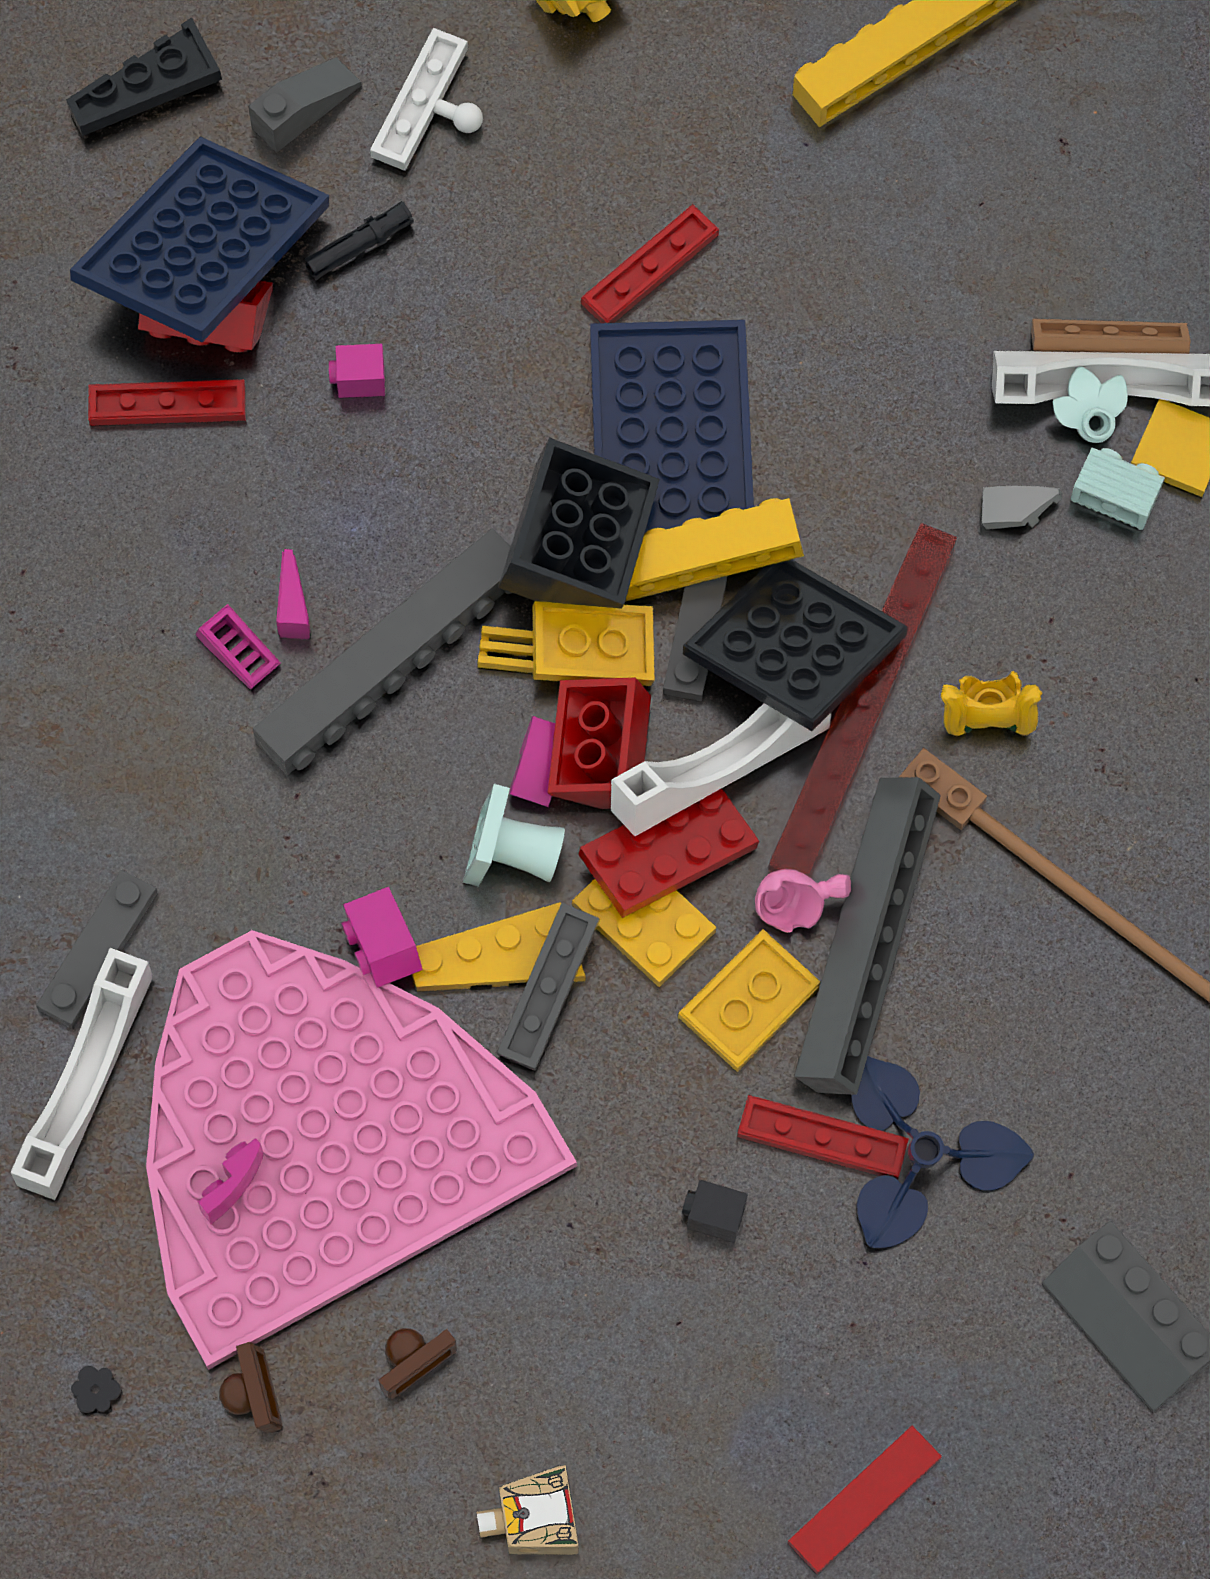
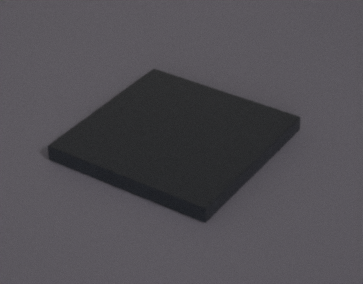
[683,559,908,731]

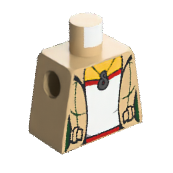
[477,1465,579,1555]

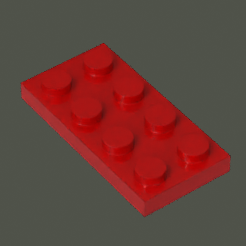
[578,788,759,918]

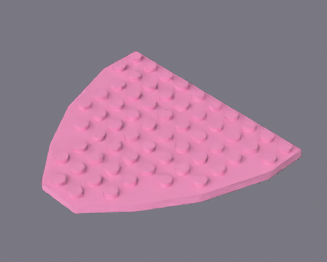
[146,930,577,1370]

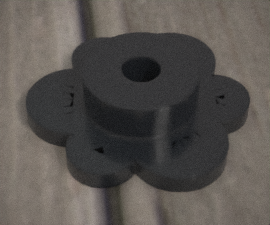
[71,1366,121,1413]

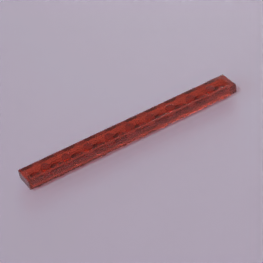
[768,523,957,876]

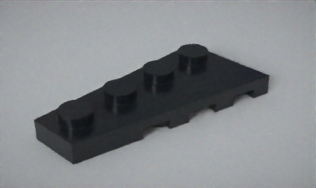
[66,17,222,136]

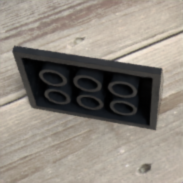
[498,437,660,609]

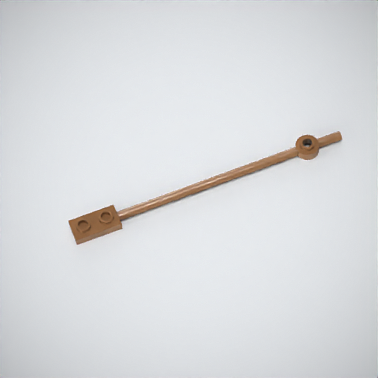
[899,748,1210,1003]

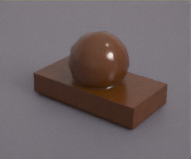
[378,1328,457,1400]
[219,1342,283,1434]

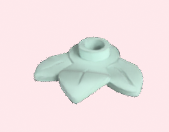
[1052,367,1128,443]

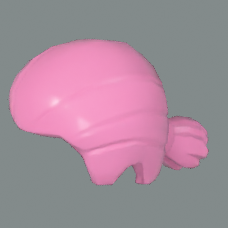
[754,869,851,933]

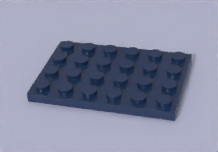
[70,136,329,342]
[590,320,754,532]

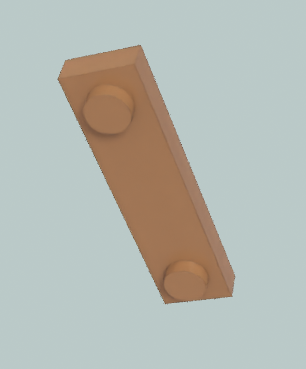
[1031,319,1191,354]

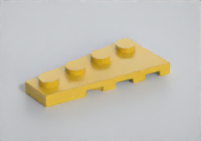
[412,902,586,992]

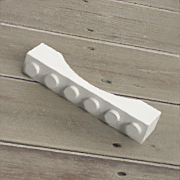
[992,351,1210,406]
[611,703,831,836]
[10,948,153,1200]

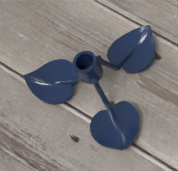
[851,1056,1034,1248]

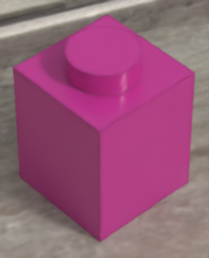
[329,344,385,398]

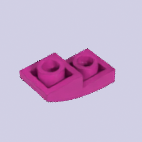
[509,716,555,807]
[198,1138,264,1225]

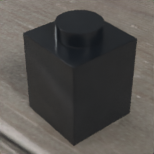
[682,1180,748,1243]

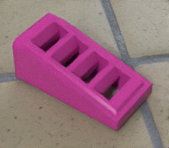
[276,549,310,639]
[195,604,281,690]

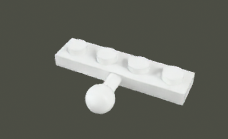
[370,28,483,171]

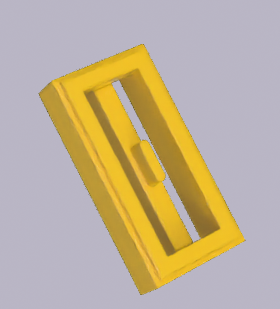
[477,626,533,673]

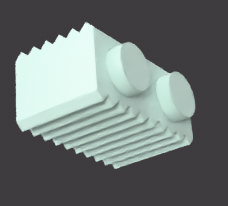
[1071,448,1165,530]

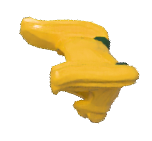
[941,671,1042,736]

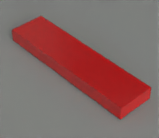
[581,204,719,323]
[88,379,246,426]
[737,1095,909,1180]
[788,1426,942,1575]

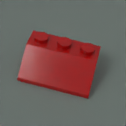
[138,281,273,352]
[548,677,651,809]

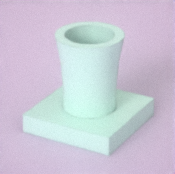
[463,784,565,887]

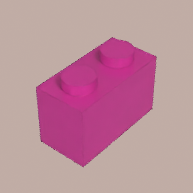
[341,887,423,988]

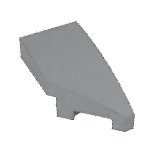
[982,486,1062,530]

